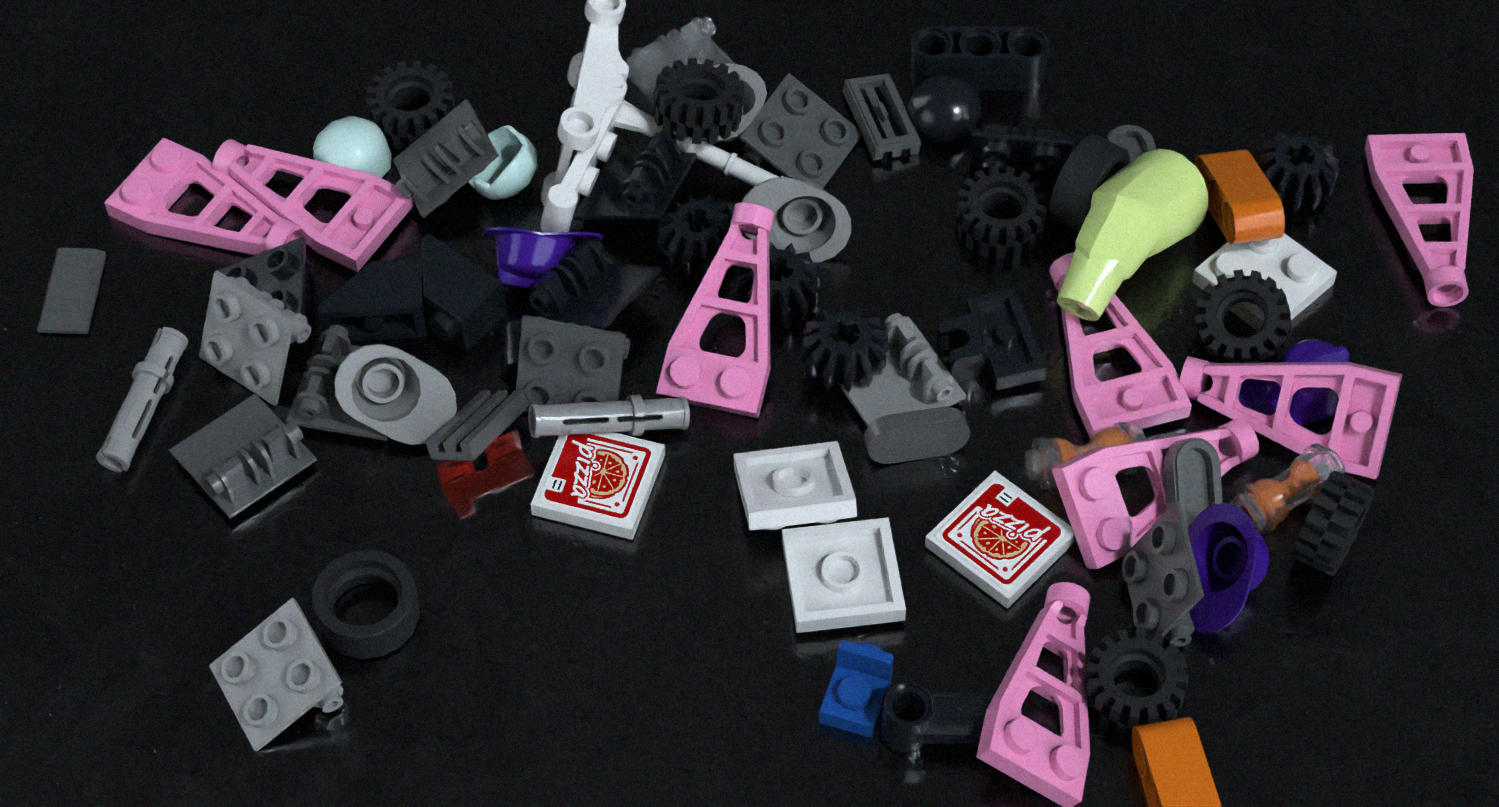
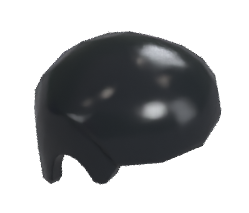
[908,74,981,143]

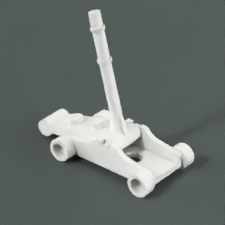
[540,0,784,232]

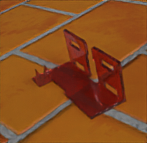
[437,429,536,519]

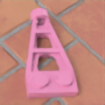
[1364,133,1474,307]
[104,138,301,255]
[212,139,414,273]
[656,202,775,418]
[1049,252,1192,442]
[1179,356,1402,479]
[1051,418,1259,569]
[976,582,1091,807]

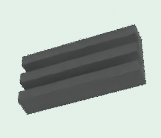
[842,73,921,161]
[426,390,529,461]

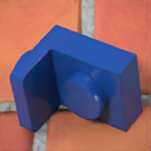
[819,640,894,738]

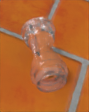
[1025,422,1146,490]
[1229,443,1345,534]

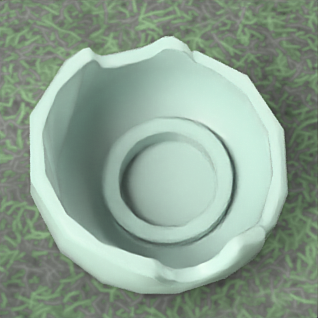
[313,116,392,178]
[468,125,537,200]

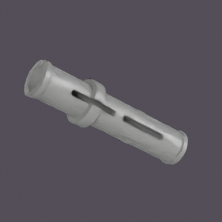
[96,327,188,472]
[528,395,690,438]

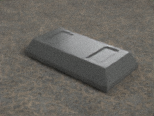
[37,248,107,334]

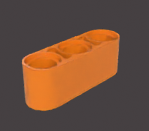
[1195,149,1285,245]
[1131,717,1222,807]

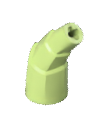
[1057,149,1208,321]

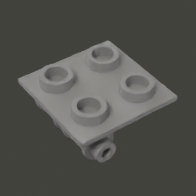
[199,270,312,406]
[838,313,966,427]
[209,597,343,752]

